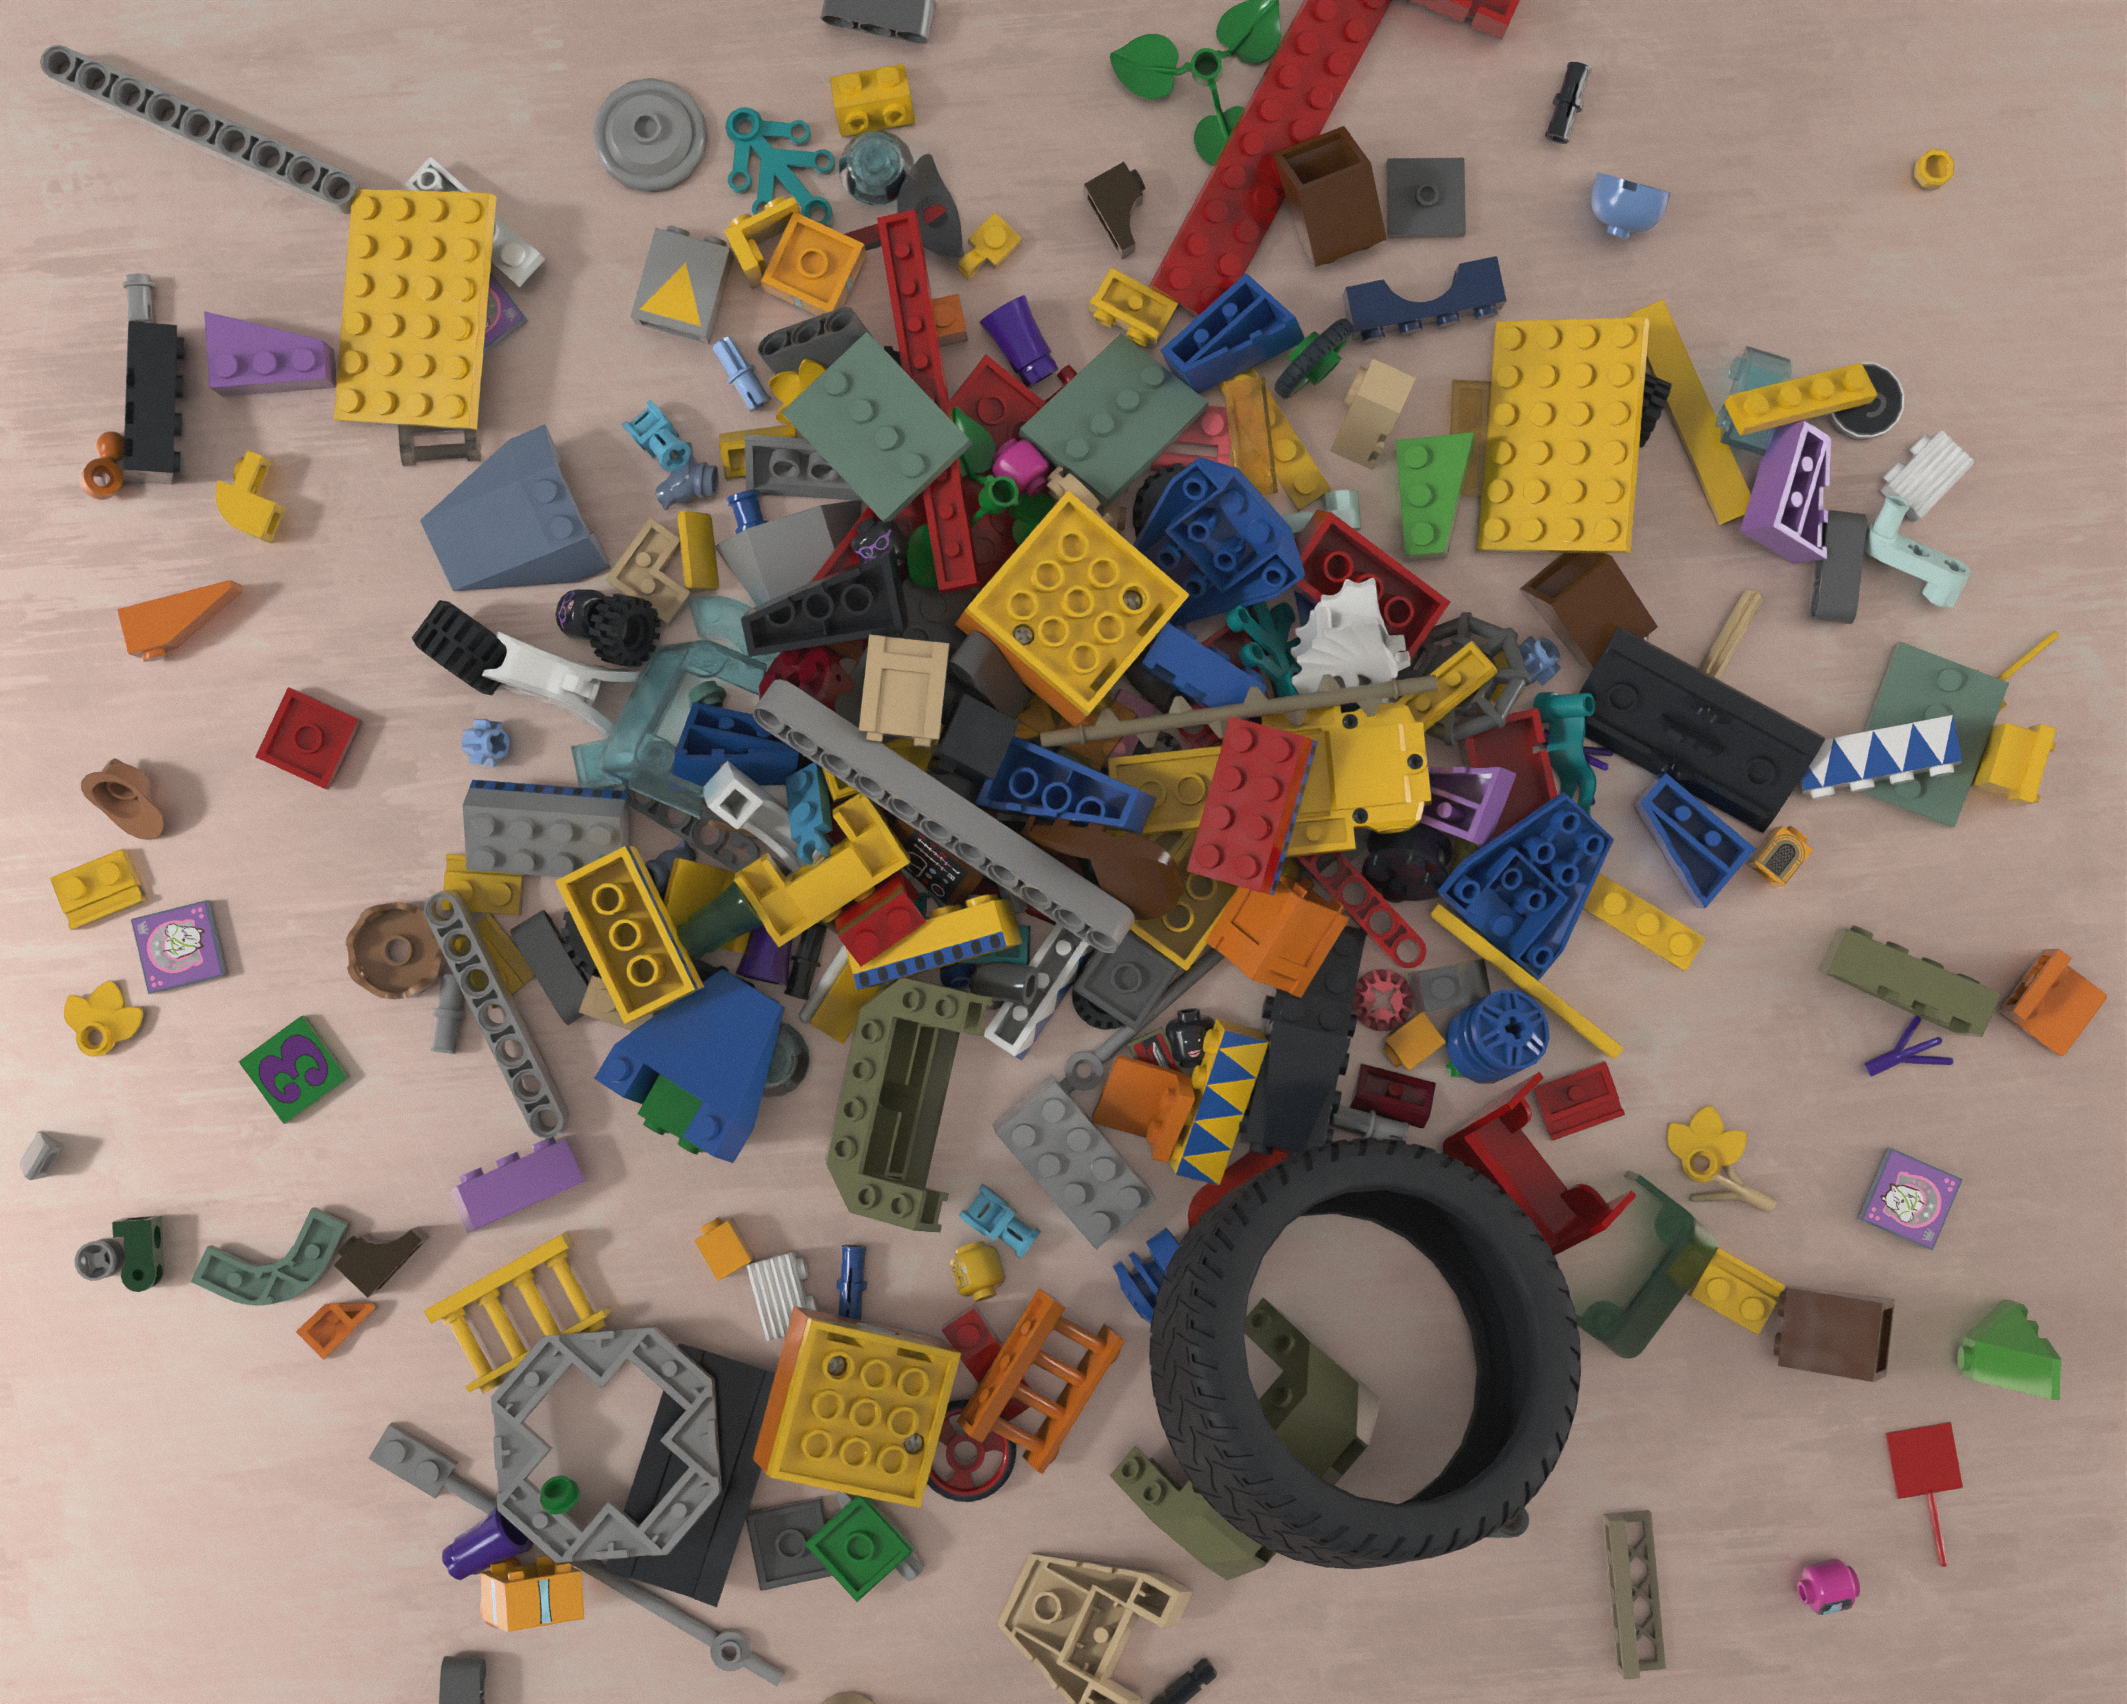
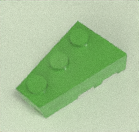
[1396,432,1476,561]

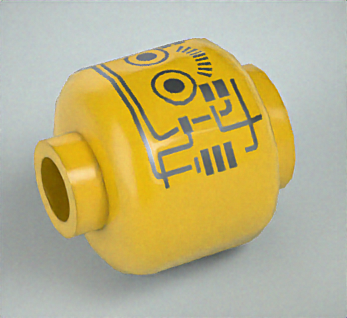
[949,1241,1006,1302]

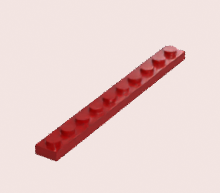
[877,209,980,594]

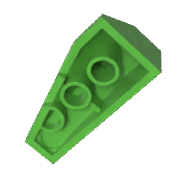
[1957,1300,2061,1400]

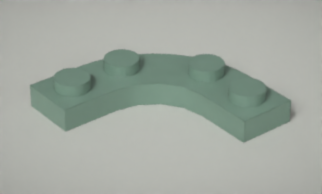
[191,1207,350,1306]

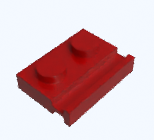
[1532,1061,1625,1141]

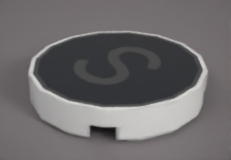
[1828,362,1904,439]

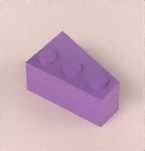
[204,311,337,397]
[1740,420,1831,564]
[1420,766,1516,846]
[449,1137,585,1233]

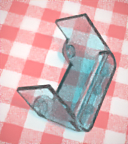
[599,640,767,819]

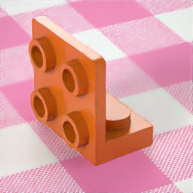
[1998,949,2107,1056]
[1092,1055,1195,1163]

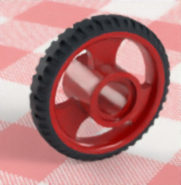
[927,1399,1016,1502]

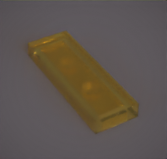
[1224,377,1278,495]
[1449,379,1492,498]

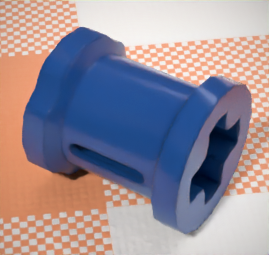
[726,489,768,534]

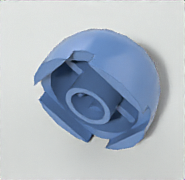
[1590,172,1670,239]

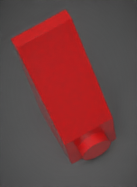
[941,1303,1033,1422]

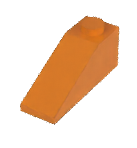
[117,580,242,662]

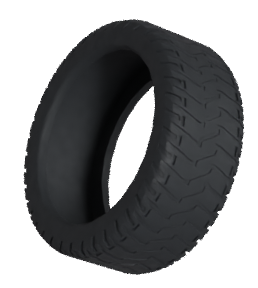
[1149,1138,1581,1569]

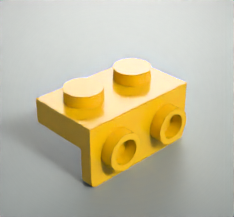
[829,63,915,137]
[1089,267,1178,347]

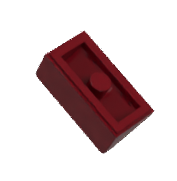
[1350,1063,1436,1128]

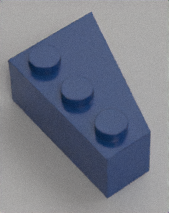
[672,702,803,787]

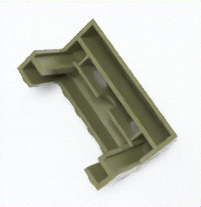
[825,977,992,1233]
[1109,1297,1382,1581]

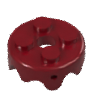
[759,645,854,713]

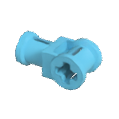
[621,400,691,472]
[959,1184,1041,1259]

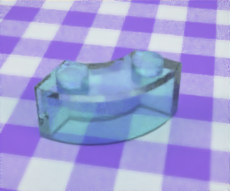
[1715,346,1792,456]
[687,596,781,666]

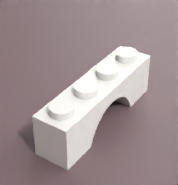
[702,761,835,872]

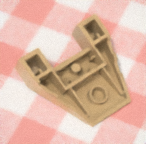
[997,1553,1193,1704]

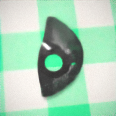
[897,153,964,258]

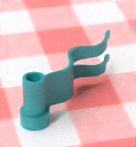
[1533,692,1597,817]

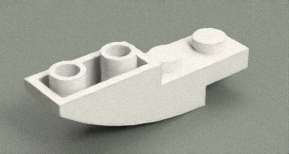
[405,157,545,288]

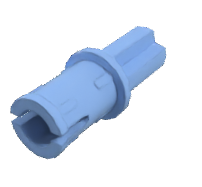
[713,336,771,412]

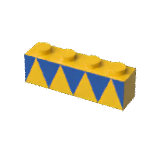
[1169,1018,1269,1186]

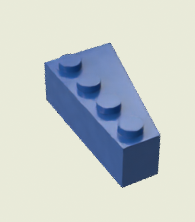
[975,735,1157,834]

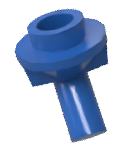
[940,963,977,989]

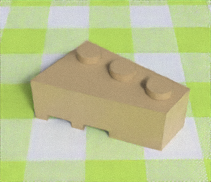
[1330,359,1416,470]

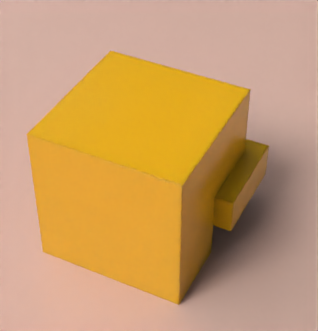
[1971,723,2057,805]

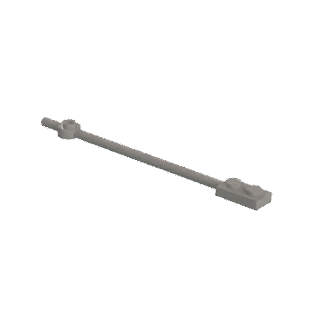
[1059,828,1371,1094]
[369,1423,785,1687]

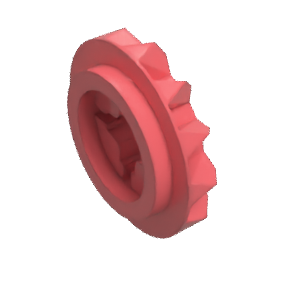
[1352,969,1413,1031]

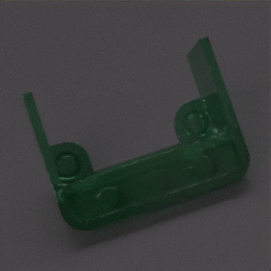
[1575,1170,1716,1359]

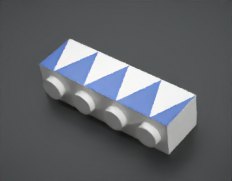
[1799,715,1962,800]
[984,923,1096,1061]

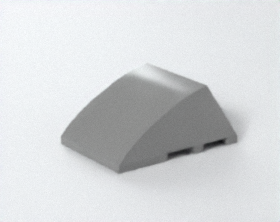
[714,500,861,606]

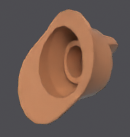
[81,758,164,840]

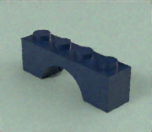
[1342,256,1507,343]

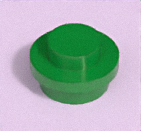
[540,1476,580,1515]

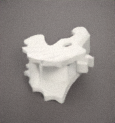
[1291,578,1411,703]
[482,631,640,740]

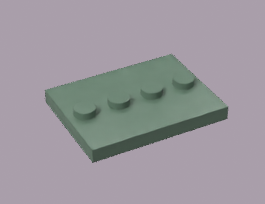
[781,332,973,523]
[1019,333,1209,507]
[1845,642,2009,828]

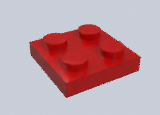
[255,687,361,790]

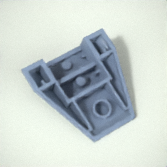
[420,424,610,591]

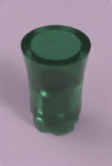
[677,881,764,959]

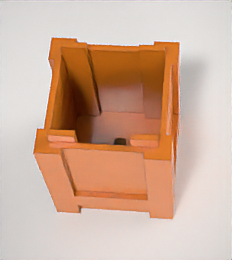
[1206,874,1350,998]

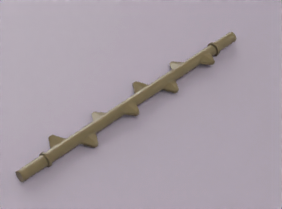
[1040,674,1438,748]

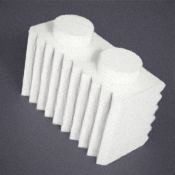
[1879,430,1975,522]
[746,1250,818,1341]

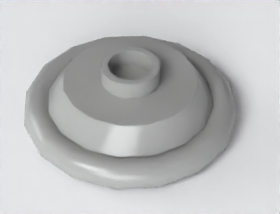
[592,78,707,192]

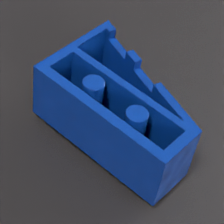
[1160,273,1305,394]
[1141,622,1268,721]
[1633,773,1756,909]

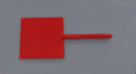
[1885,1422,1963,1567]

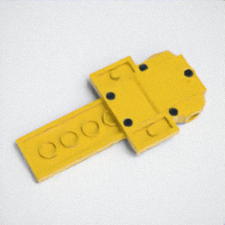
[1108,703,1431,858]

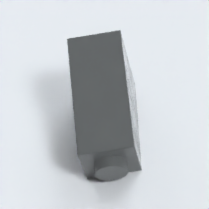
[1408,958,1491,1012]

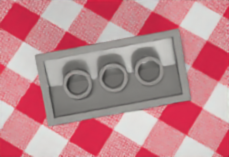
[745,434,863,501]

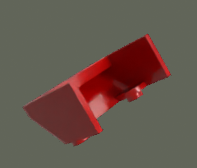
[1442,1072,1636,1255]

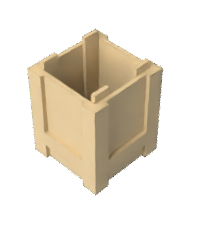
[859,634,949,749]

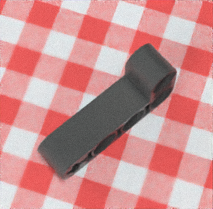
[624,742,761,871]

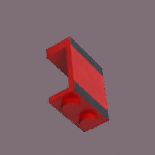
[834,869,926,967]

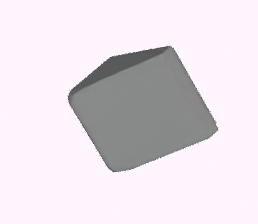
[20,1132,63,1180]

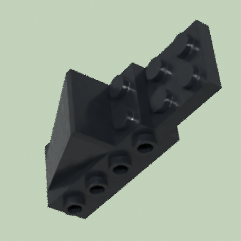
[1238,925,1366,1158]

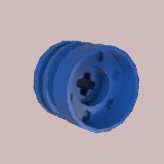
[1446,989,1550,1084]
[1113,1227,1181,1324]

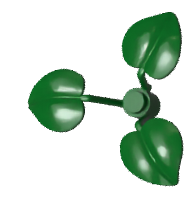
[1110,0,1281,166]
[906,407,1056,588]

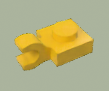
[957,212,1022,280]

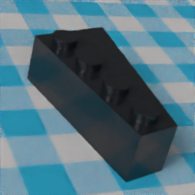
[123,321,184,484]
[741,546,909,657]

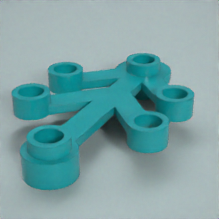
[725,107,835,227]
[1225,601,1302,697]

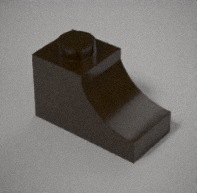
[1084,162,1146,260]
[334,1227,430,1298]

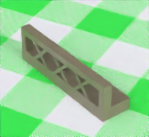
[1603,1510,1666,1680]

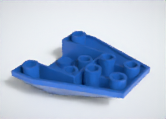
[1133,457,1305,627]
[1437,792,1614,981]

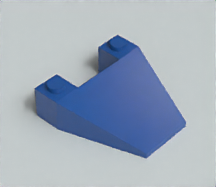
[594,969,785,1163]

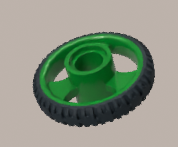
[1274,318,1355,399]

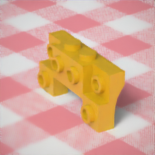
[734,793,910,947]

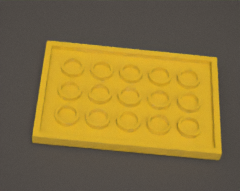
[333,189,497,430]
[1477,317,1649,554]

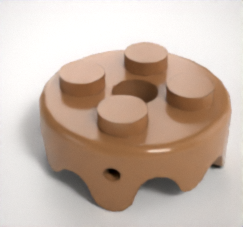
[346,902,446,999]

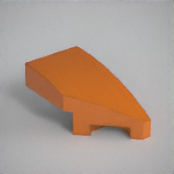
[296,1303,376,1360]

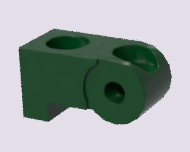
[112,1215,164,1292]

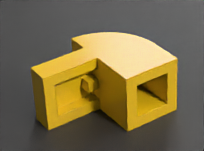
[215,450,285,544]

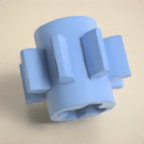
[1519,636,1561,686]
[461,719,510,767]

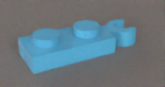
[785,763,833,866]

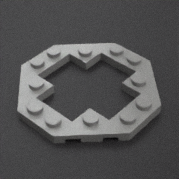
[491,1327,722,1563]

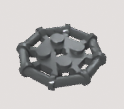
[1396,612,1531,746]

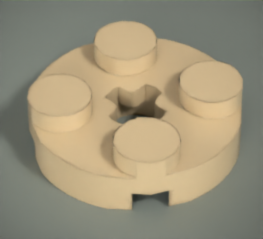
[1046,466,1114,526]

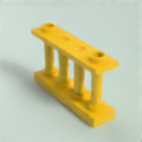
[424,1231,612,1394]

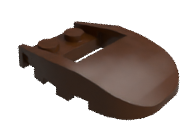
[1020,816,1184,920]

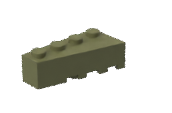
[1818,925,2001,1037]

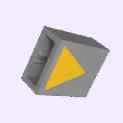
[631,226,734,345]

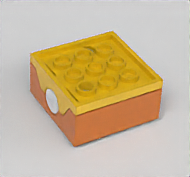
[955,490,1189,727]
[753,1306,961,1508]

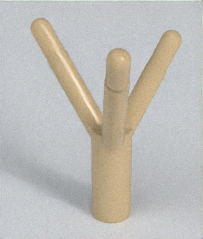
[1690,1165,1776,1213]

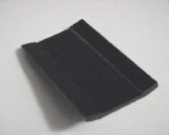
[1578,626,1825,833]
[604,1343,776,1607]

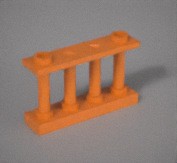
[956,1288,1125,1474]

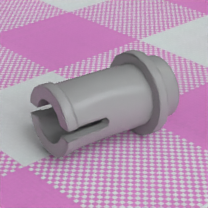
[123,273,155,323]

